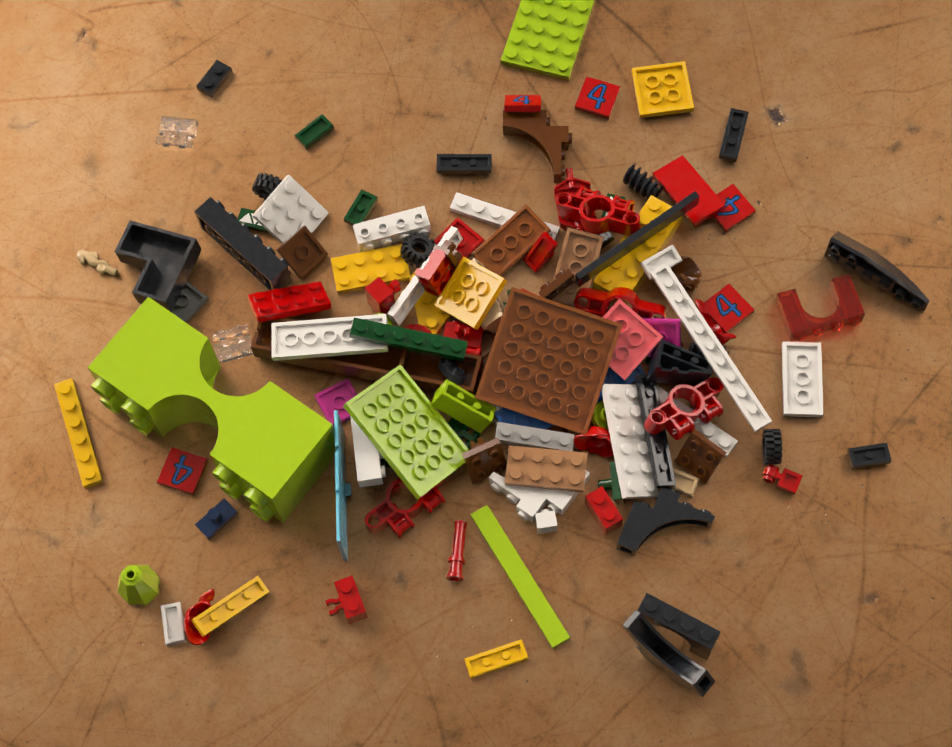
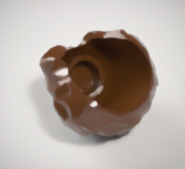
[671,256,702,292]

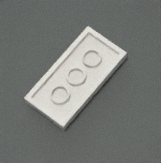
[782,342,823,417]

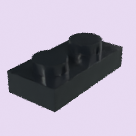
[196,60,232,97]
[847,443,891,469]

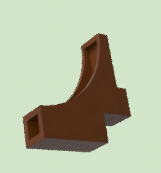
[503,110,572,183]

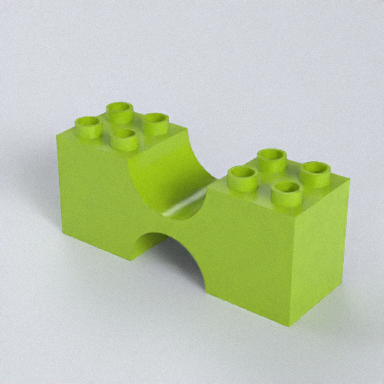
[88,297,335,523]

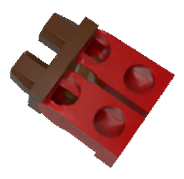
[414,240,462,297]

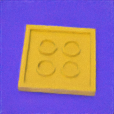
[631,61,694,118]
[434,257,507,330]

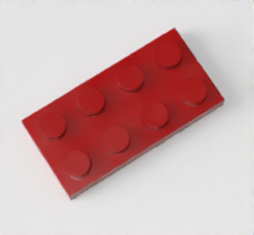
[248,281,331,323]

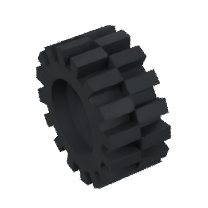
[252,173,282,200]
[400,232,436,268]
[762,429,782,464]

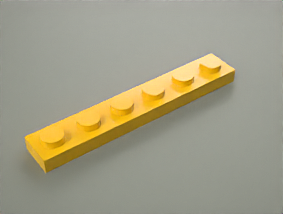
[54,378,103,488]

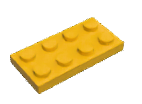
[331,244,410,294]

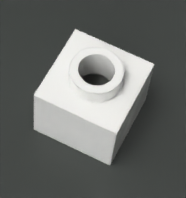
[535,509,557,534]

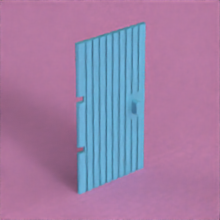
[334,410,352,561]

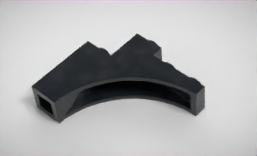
[616,488,715,556]
[622,610,716,697]

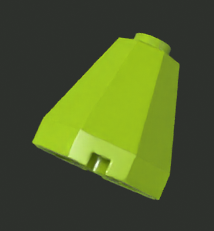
[117,565,160,605]

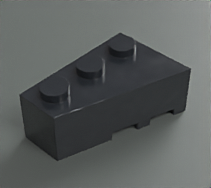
[647,339,712,387]

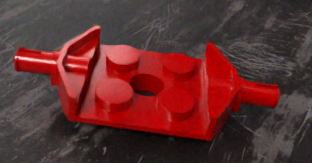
[554,168,597,231]

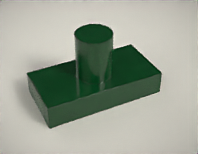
[598,461,625,505]

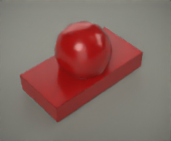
[523,232,559,273]

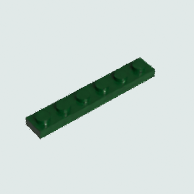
[349,317,468,362]

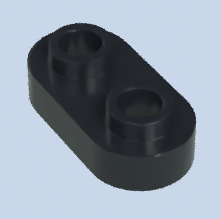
[438,358,467,385]

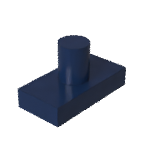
[195,498,238,540]

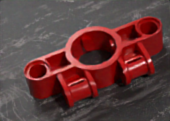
[555,186,641,236]
[574,287,668,318]
[644,377,724,440]
[364,478,446,538]

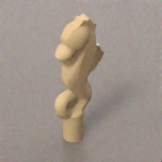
[77,249,118,276]

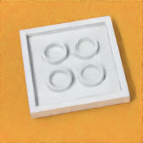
[252,175,329,244]

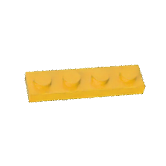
[192,576,269,637]

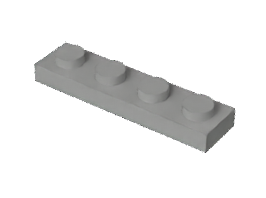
[495,422,574,451]

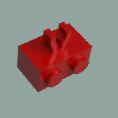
[364,277,401,315]
[443,321,484,348]
[325,575,368,625]

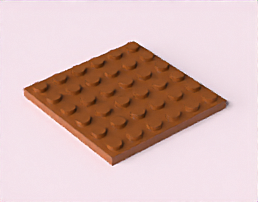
[475,287,623,435]

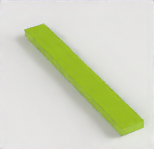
[470,505,570,649]

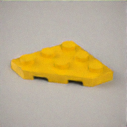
[409,265,451,335]

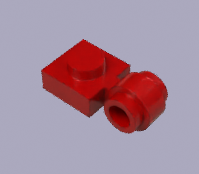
[762,464,803,495]

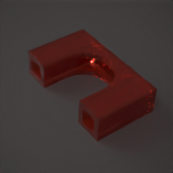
[775,274,865,341]

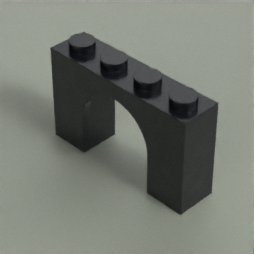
[637,593,721,660]

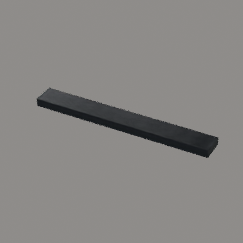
[575,191,700,287]

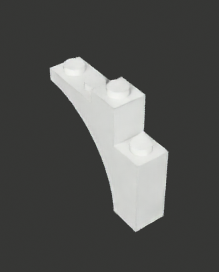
[489,470,590,523]

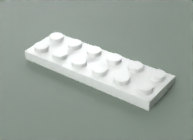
[272,314,388,361]
[601,384,659,499]

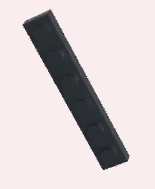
[635,374,676,488]

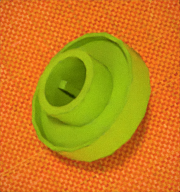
[591,401,609,429]

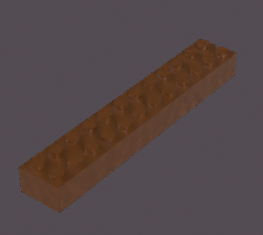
[250,318,484,395]

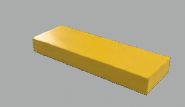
[464,639,529,679]

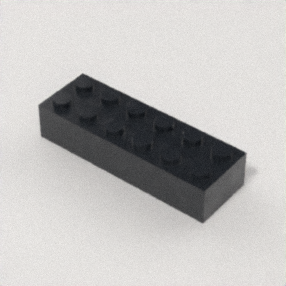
[194,197,292,290]

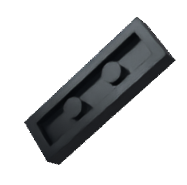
[719,108,749,162]
[436,154,492,174]

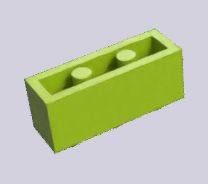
[431,379,496,433]

